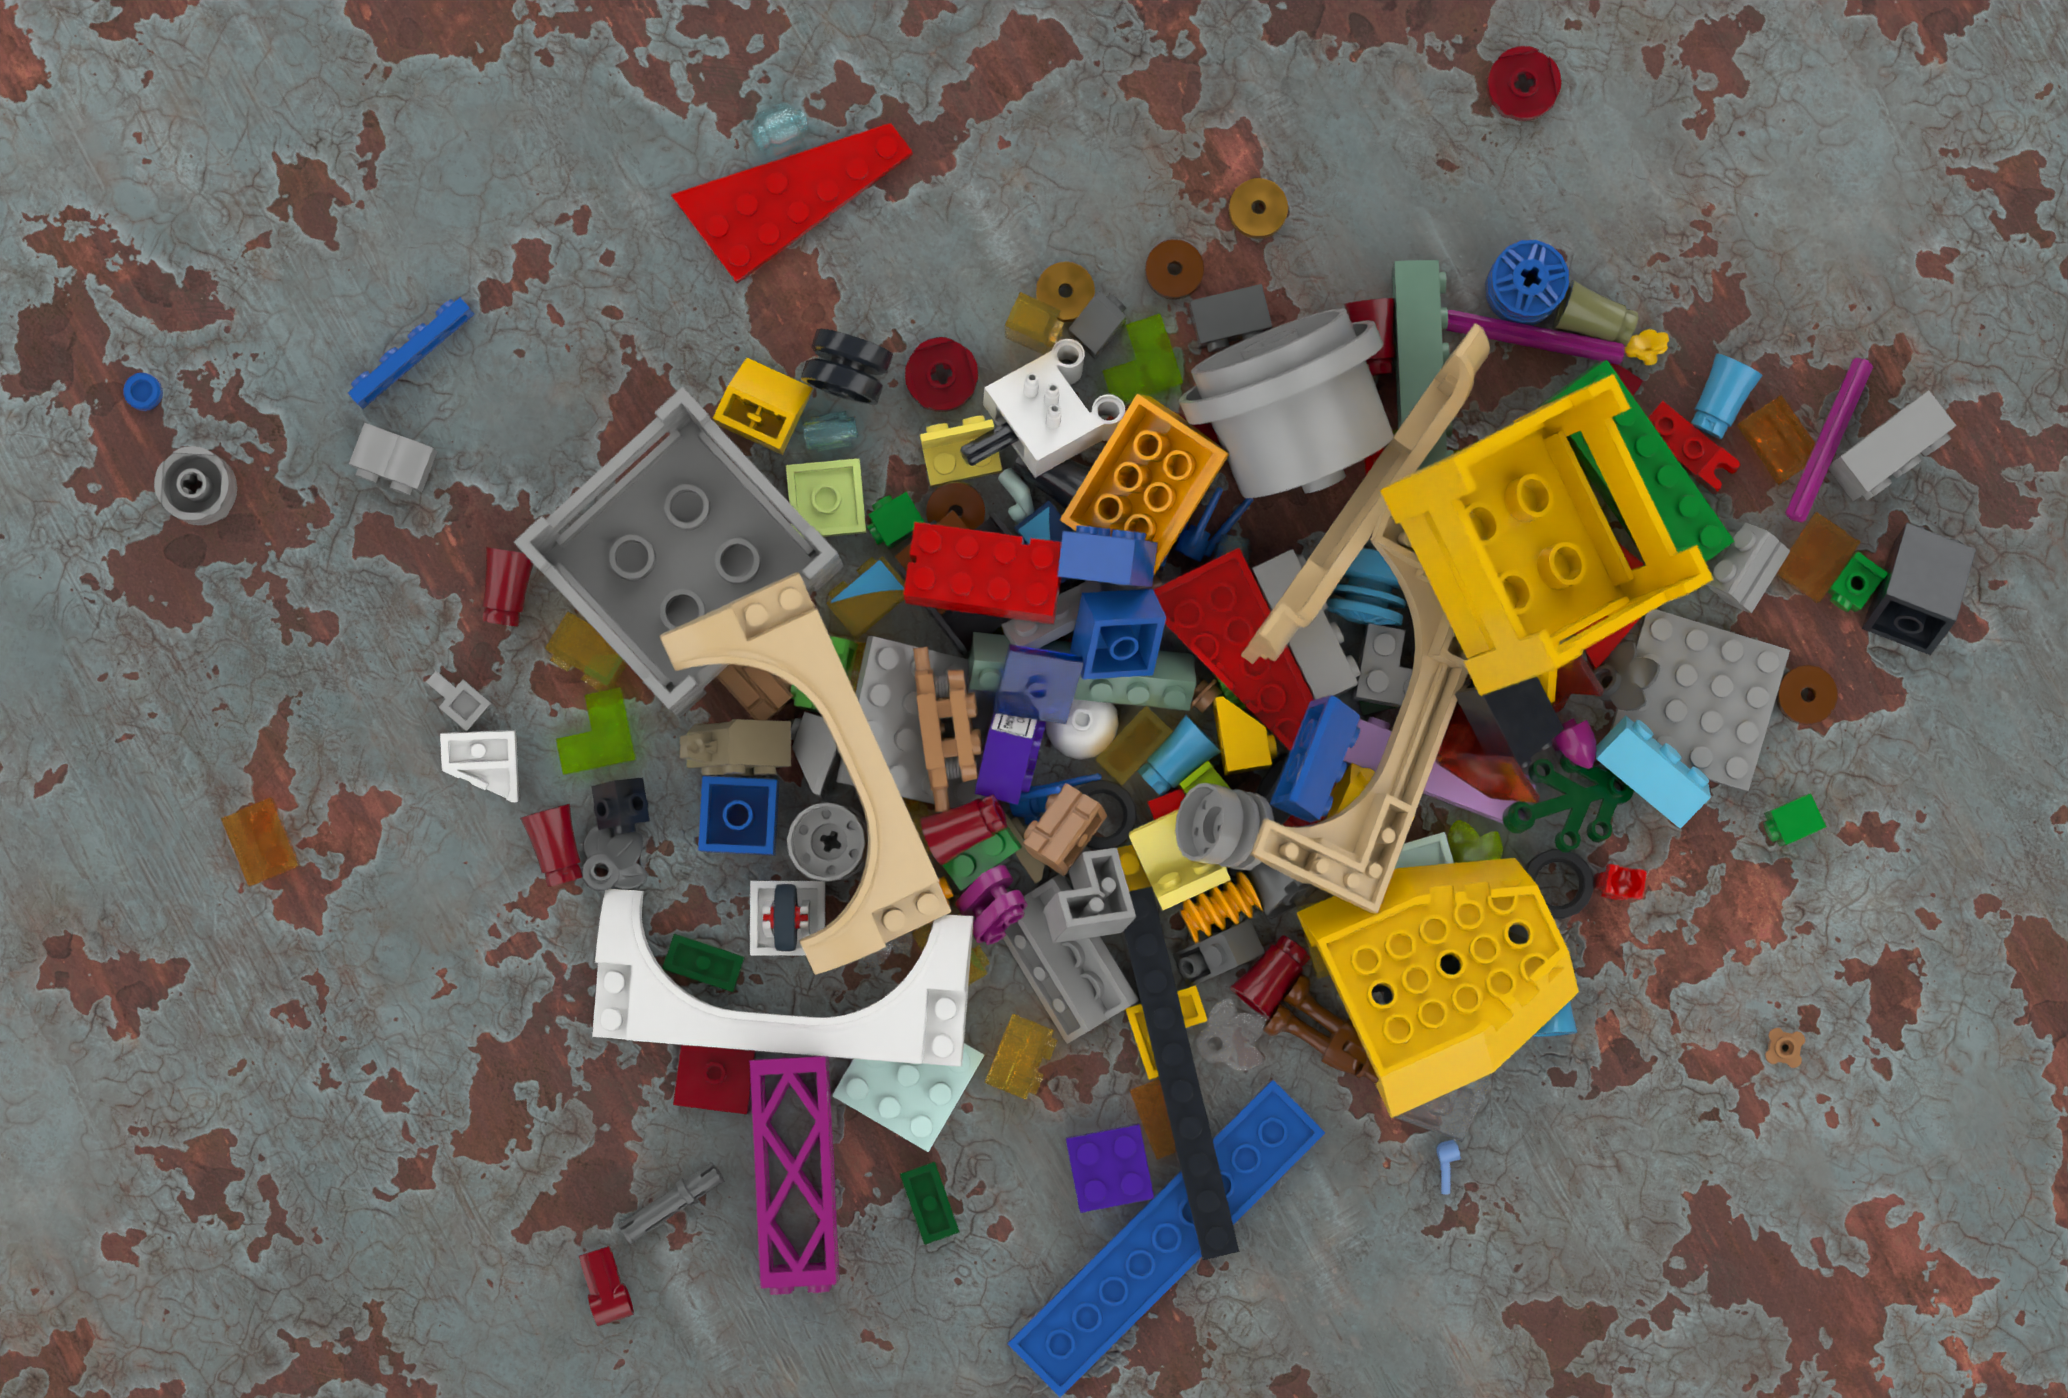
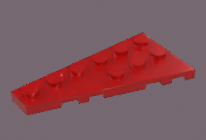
[671,123,913,284]
[1154,548,1314,751]

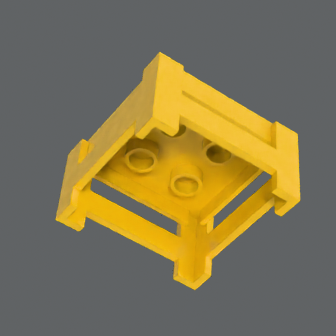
[1380,374,1714,696]

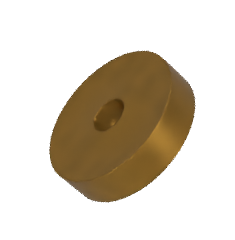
[1229,178,1288,239]
[1036,262,1095,322]

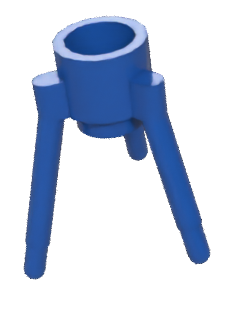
[1175,487,1253,562]
[1009,773,1102,825]

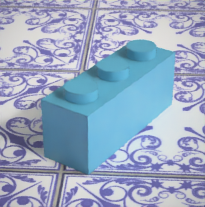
[1596,715,1711,829]

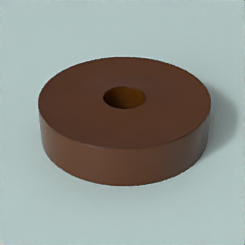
[1145,239,1204,300]
[926,481,985,530]
[1776,665,1838,725]

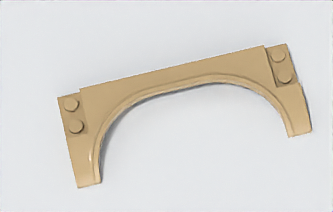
[1241,323,1490,664]
[1251,506,1468,913]
[659,572,952,975]

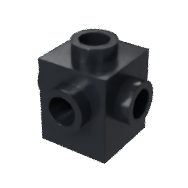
[591,777,650,835]

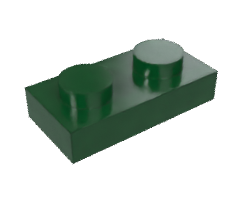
[662,934,745,992]
[900,1161,960,1245]

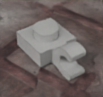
[426,671,492,732]

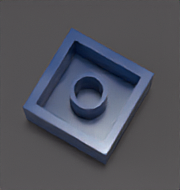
[1058,525,1158,587]
[1070,589,1166,680]
[698,776,780,856]

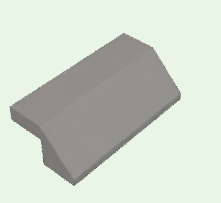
[1003,874,1139,1044]

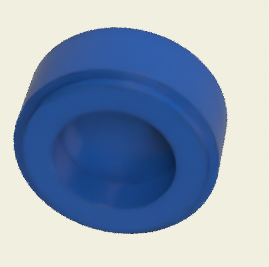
[123,373,163,411]

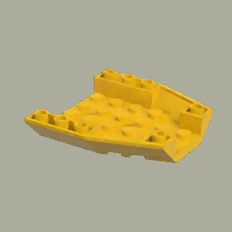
[1296,858,1579,1118]

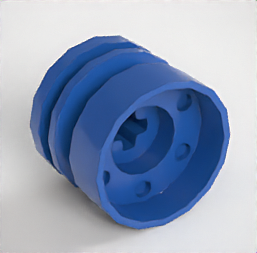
[1485,240,1569,326]

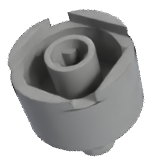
[154,446,237,525]

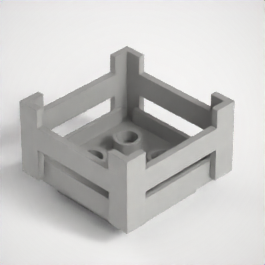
[514,387,844,718]

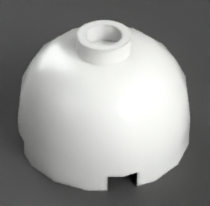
[1045,697,1119,760]

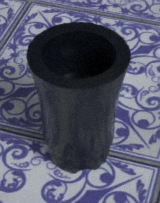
[1013,455,1091,509]

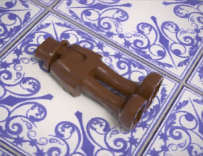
[1262,973,1379,1084]

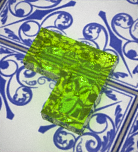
[1102,313,1183,404]
[556,687,637,776]

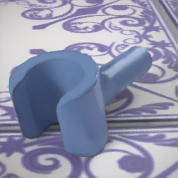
[1436,1140,1461,1194]

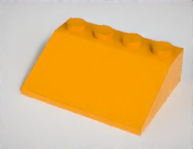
[1060,394,1229,577]

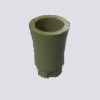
[1553,280,1639,346]

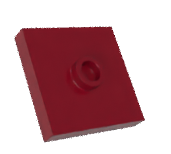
[673,1045,756,1115]

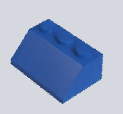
[1269,695,1360,822]

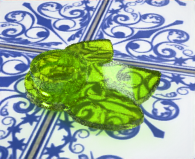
[1447,820,1503,863]

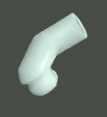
[998,468,1034,524]

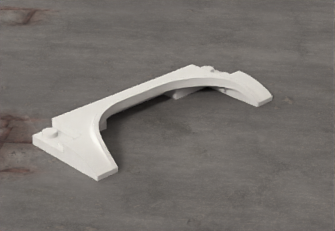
[592,888,974,1066]

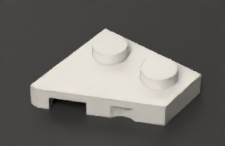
[440,730,519,802]

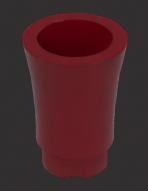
[1344,298,1396,376]
[482,547,534,627]
[921,795,1008,865]
[520,804,582,887]
[1230,935,1311,1020]

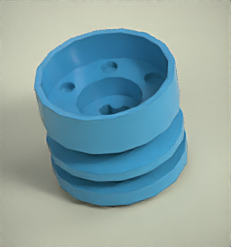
[1326,548,1406,626]

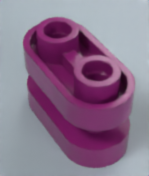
[955,865,1028,945]

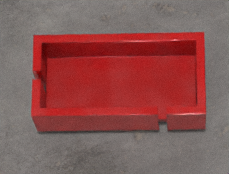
[903,522,1062,624]

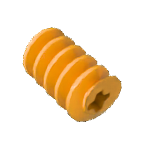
[1180,871,1263,944]

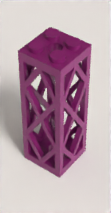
[750,1056,840,1295]

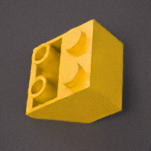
[713,358,813,455]

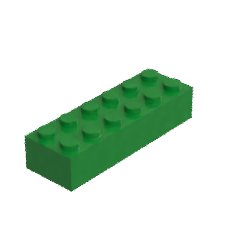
[1538,360,1734,563]

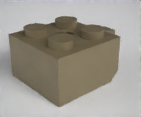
[679,719,791,777]

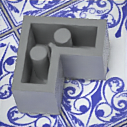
[1352,624,1413,709]
[1044,848,1136,943]

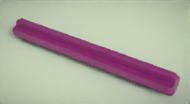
[1445,310,1625,364]
[1785,357,1873,523]

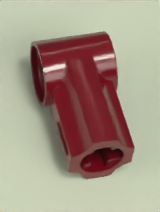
[579,1246,634,1326]

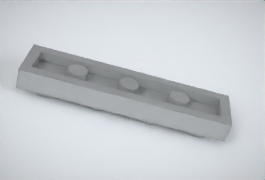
[1002,580,1151,657]

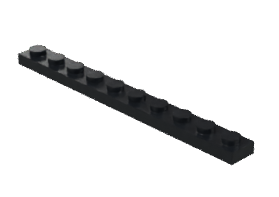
[1124,886,1240,1260]

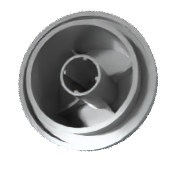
[1179,308,1394,498]

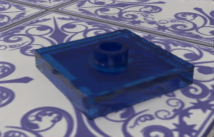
[993,644,1083,724]

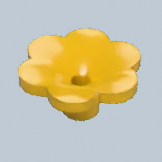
[1625,329,1669,365]

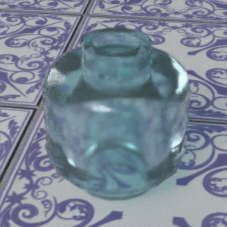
[751,102,808,156]

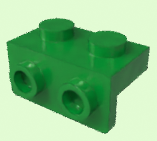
[943,827,1022,891]

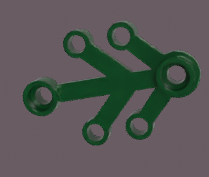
[1502,754,1634,853]

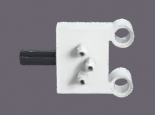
[960,339,1125,478]

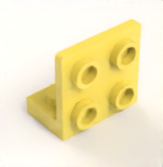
[920,416,1002,487]
[1128,809,1231,910]

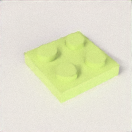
[786,458,867,539]

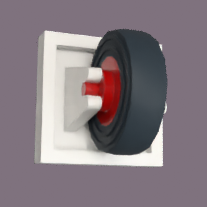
[750,881,826,956]

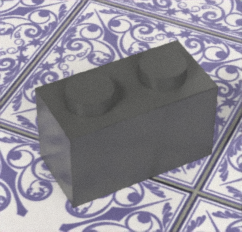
[1189,284,1272,352]

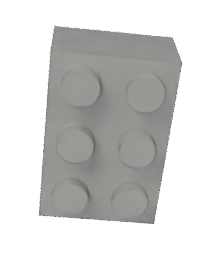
[1828,390,1956,501]

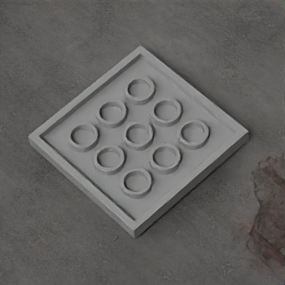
[1610,609,1790,792]
[836,636,1003,809]

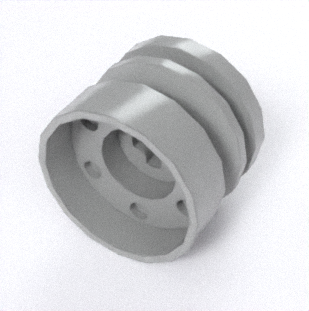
[1175,783,1274,870]
[787,802,868,881]

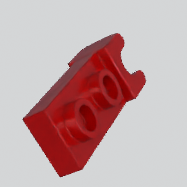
[1648,401,1741,495]
[1593,864,1647,901]

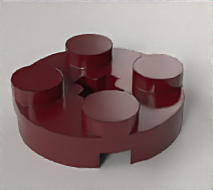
[1487,46,1561,121]
[905,337,978,412]

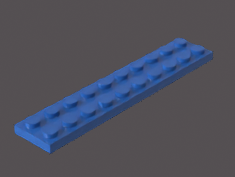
[1007,1079,1325,1397]

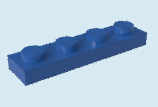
[348,297,475,409]

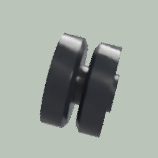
[801,328,893,405]

